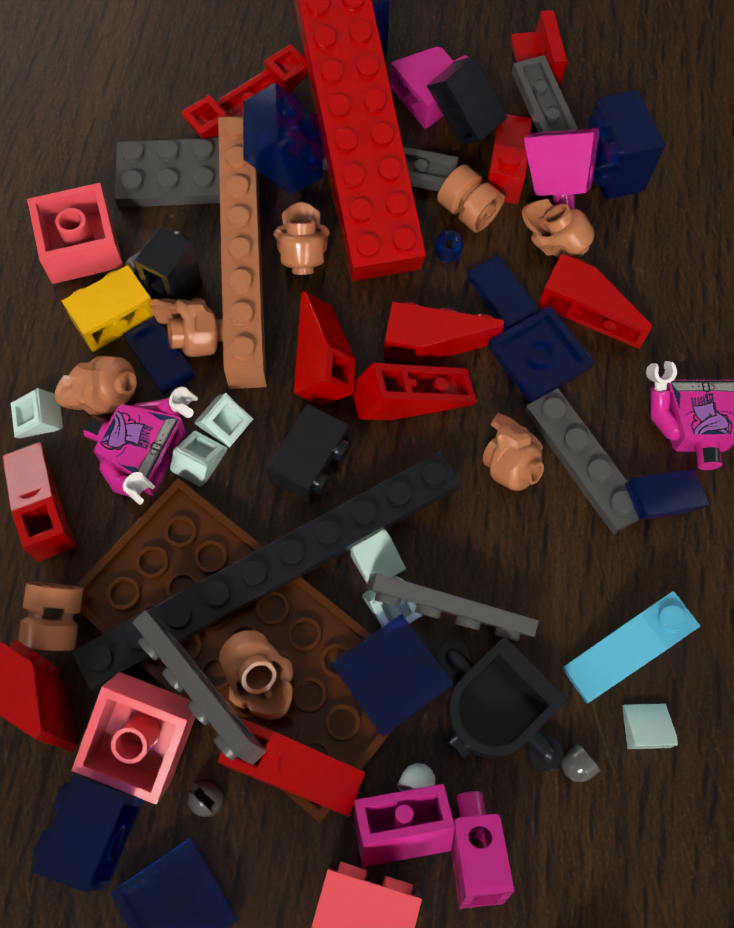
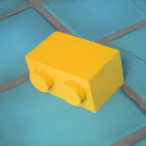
[62,265,155,352]

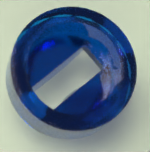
[434,230,464,262]

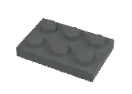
[115,138,220,208]

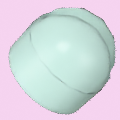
[397,763,435,791]

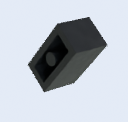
[427,56,508,145]
[134,226,202,300]
[266,404,351,503]

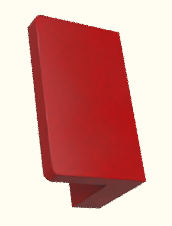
[511,10,567,86]

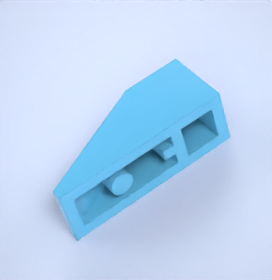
[562,591,700,704]

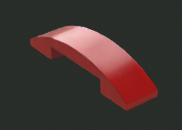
[181,44,308,139]

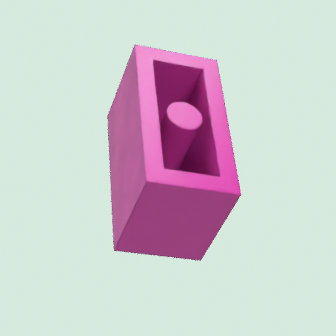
[354,784,455,868]

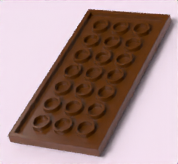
[75,478,430,824]

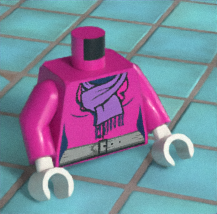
[646,361,734,470]
[83,387,198,505]

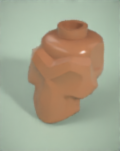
[522,199,595,258]
[273,202,331,275]
[151,298,223,357]
[54,356,137,415]
[483,413,544,491]
[219,630,293,720]

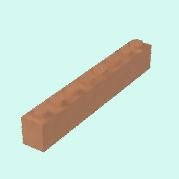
[218,116,267,389]

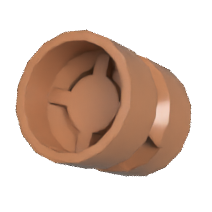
[437,164,505,232]
[18,582,84,651]

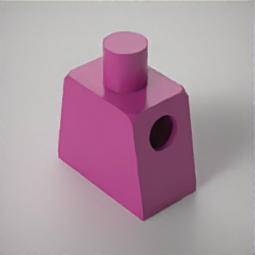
[390,47,468,129]
[524,128,599,209]
[451,791,514,909]

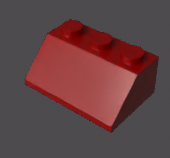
[0,639,78,753]

